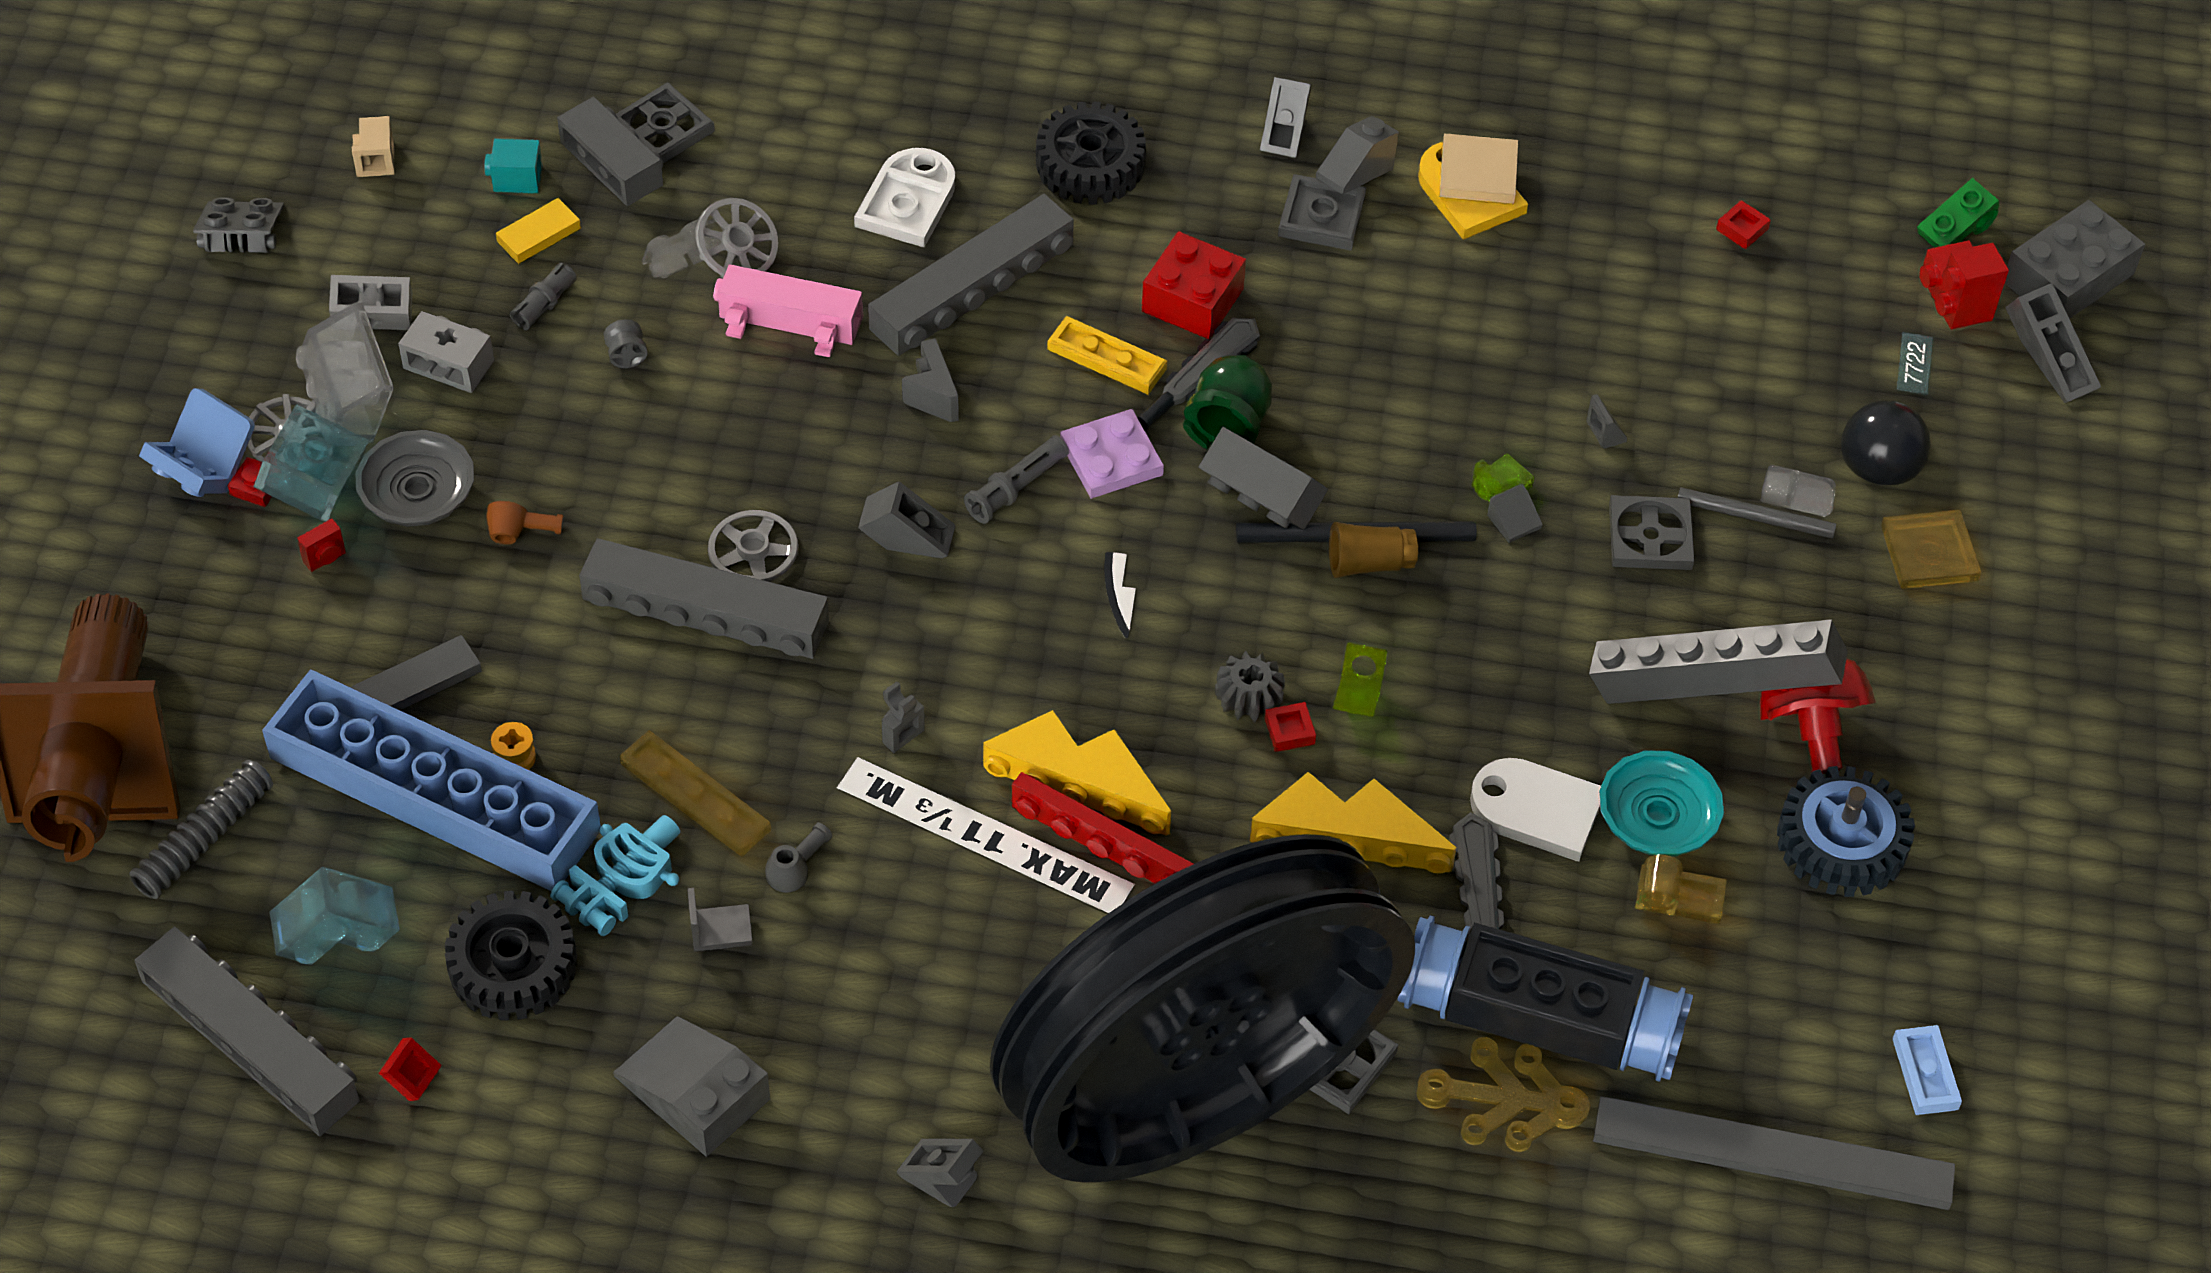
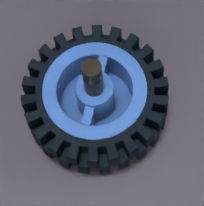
[1777,766,1915,897]

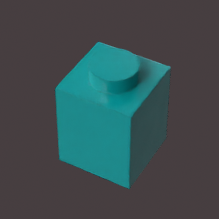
[485,138,543,193]

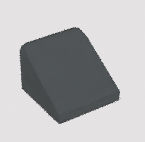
[1487,484,1543,543]

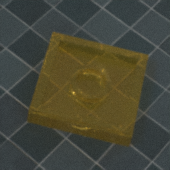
[1881,510,1982,589]

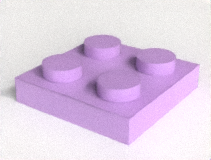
[1060,409,1164,499]

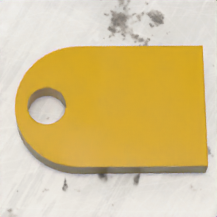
[1418,142,1528,240]

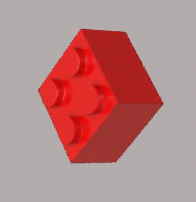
[1142,231,1246,339]

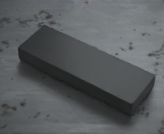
[350,635,482,710]

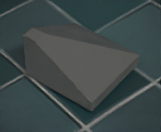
[1586,394,1627,449]

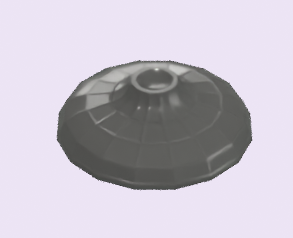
[356,430,474,527]

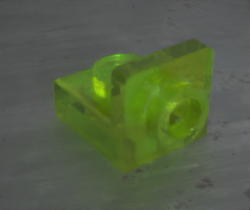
[1472,453,1535,502]

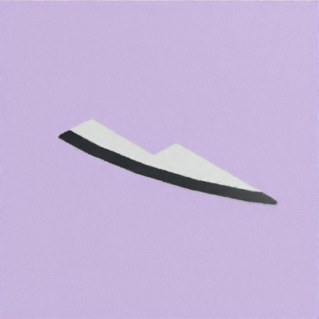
[1104,552,1136,638]

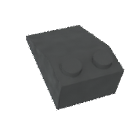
[613,1016,770,1157]

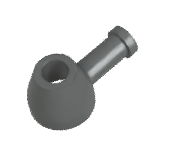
[765,823,832,893]

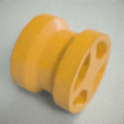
[491,722,536,770]

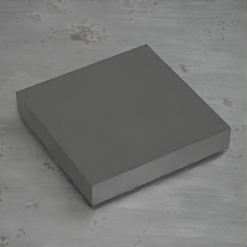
[1278,174,1366,250]

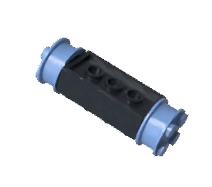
[1397,915,1693,1082]

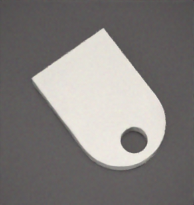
[854,148,955,248]
[1470,758,1601,862]

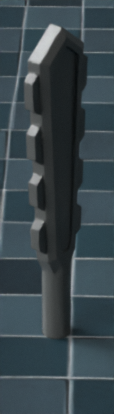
[1449,812,1504,931]

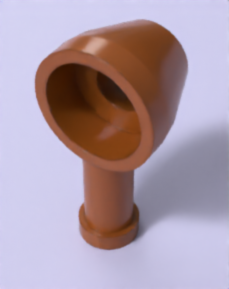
[486,501,563,545]

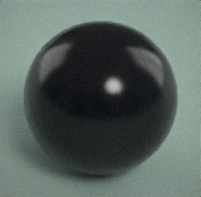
[1841,400,1931,485]

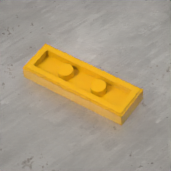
[1047,316,1167,395]

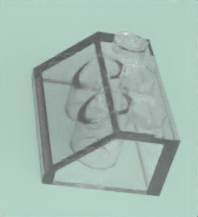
[296,303,394,443]

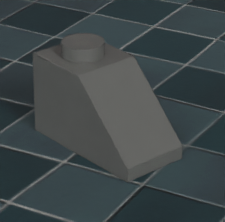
[1316,116,1399,194]
[858,481,955,559]

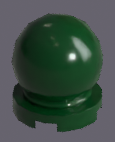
[1183,355,1272,450]

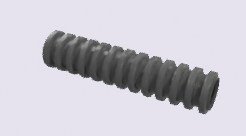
[129,760,273,899]

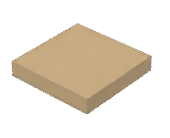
[1439,133,1518,204]

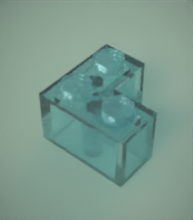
[270,867,400,965]

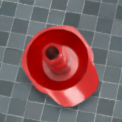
[1760,659,1876,774]

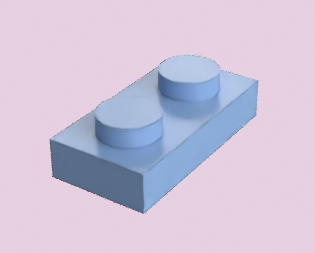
[1892,1025,1962,1115]

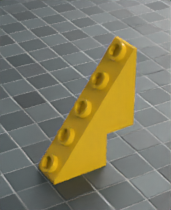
[983,710,1171,836]
[1250,772,1457,873]

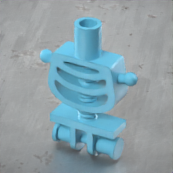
[550,815,680,936]

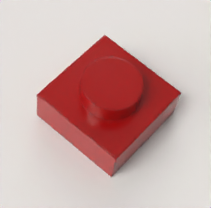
[1716,200,1771,250]
[227,457,284,507]
[297,518,346,572]
[1264,702,1316,752]
[378,1037,442,1101]

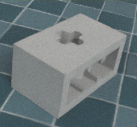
[329,275,413,330]
[398,311,494,393]

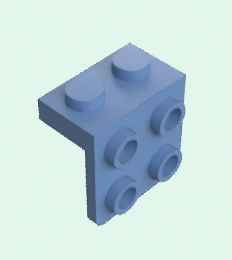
[139,388,255,497]

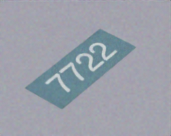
[1897,332,1933,395]

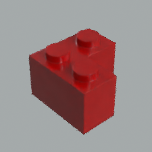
[1920,240,2009,330]

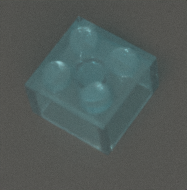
[254,404,369,522]

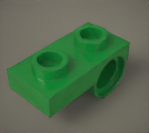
[1917,178,2000,248]

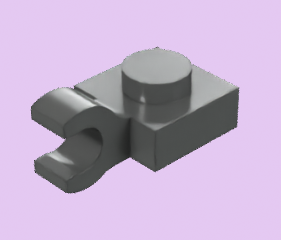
[882,682,925,753]

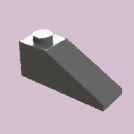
[2005,283,2101,403]

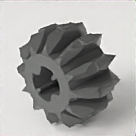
[1215,651,1285,723]

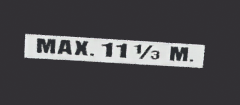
[837,757,1135,913]

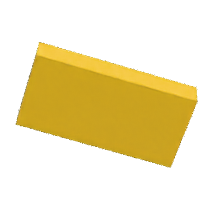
[496,198,581,264]

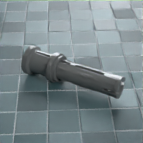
[964,435,1069,524]

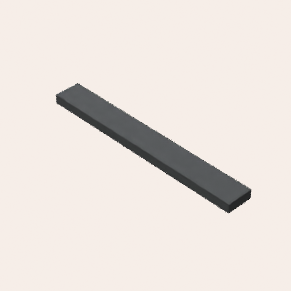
[1593,1096,1955,1210]

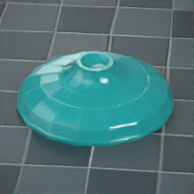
[1599,751,1724,857]

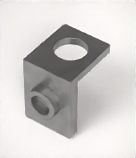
[688,888,752,952]

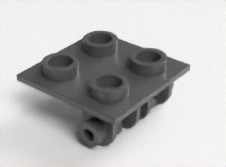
[193,197,284,253]

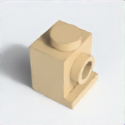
[352,116,395,177]

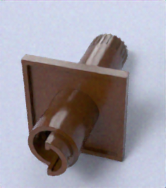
[0,593,181,862]

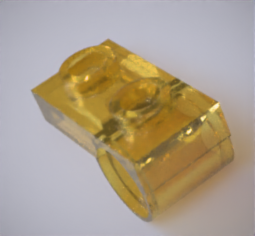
[1635,855,1727,924]

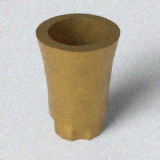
[1329,522,1418,578]

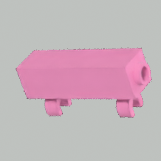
[713,264,863,357]

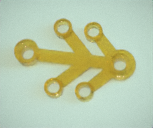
[1416,1037,1590,1152]

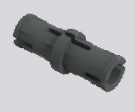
[510,263,577,330]

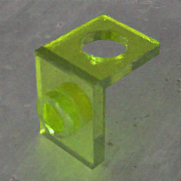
[1333,643,1388,717]

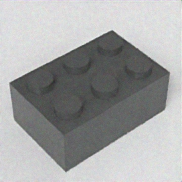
[2005,200,2145,319]

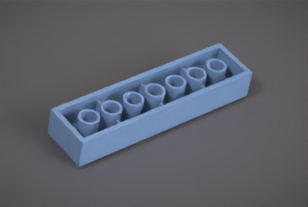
[262,669,601,891]

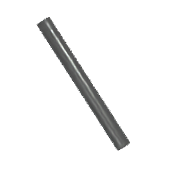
[1678,487,1837,539]

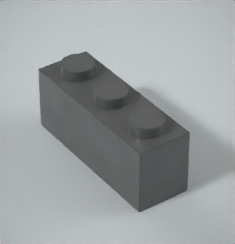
[557,96,663,206]
[1198,427,1328,530]

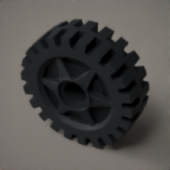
[1036,102,1146,205]
[445,891,577,1021]

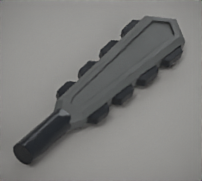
[1137,318,1260,429]

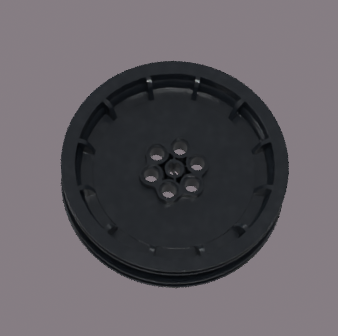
[990,834,1415,1183]

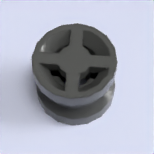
[603,319,648,368]

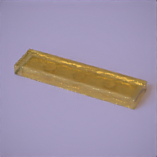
[620,730,771,857]

